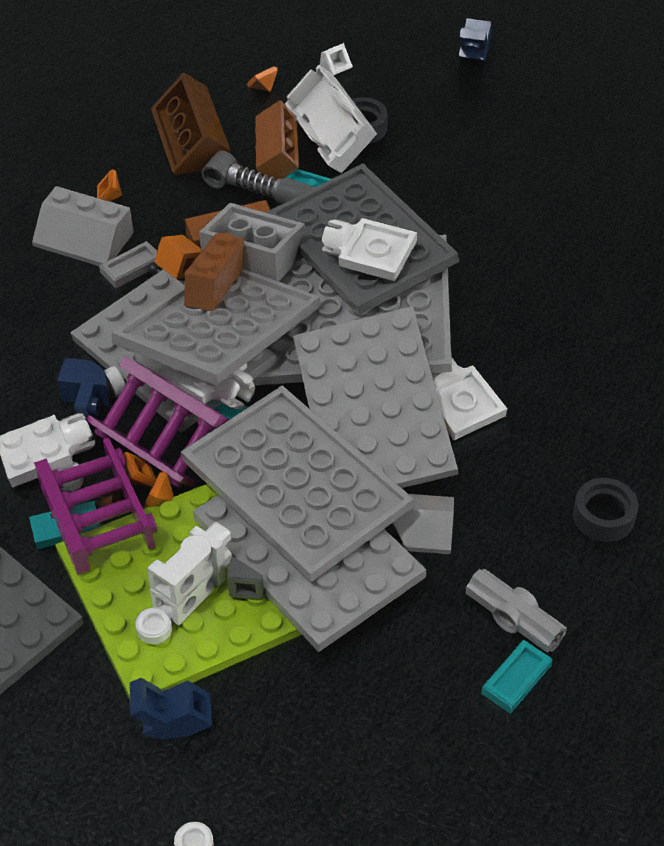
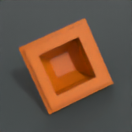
[247,66,278,92]
[97,169,122,202]
[123,452,156,487]
[143,471,174,509]

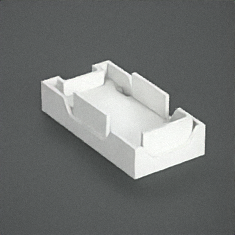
[285,65,377,173]

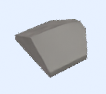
[392,494,454,554]

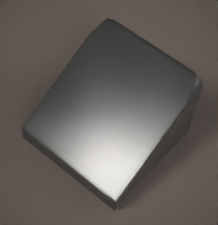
[227,557,264,600]

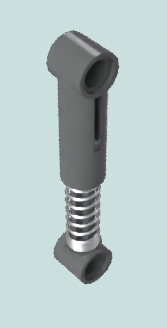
[201,151,315,205]

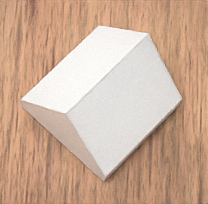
[320,43,352,75]

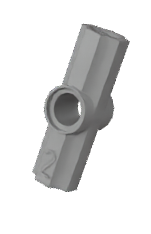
[466,569,567,653]

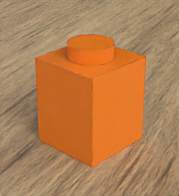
[154,235,201,279]

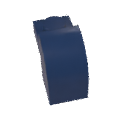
[459,18,492,61]
[57,358,110,427]
[129,678,212,739]

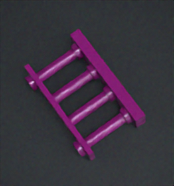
[86,356,230,488]
[34,438,157,575]

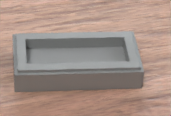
[99,241,157,288]

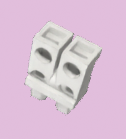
[147,522,232,626]

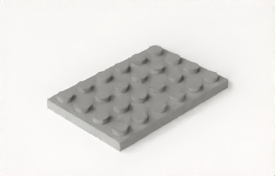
[70,269,277,433]
[112,269,320,386]
[293,306,458,488]
[181,386,414,582]
[193,495,426,652]

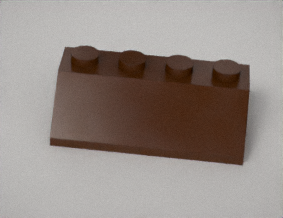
[151,72,231,175]

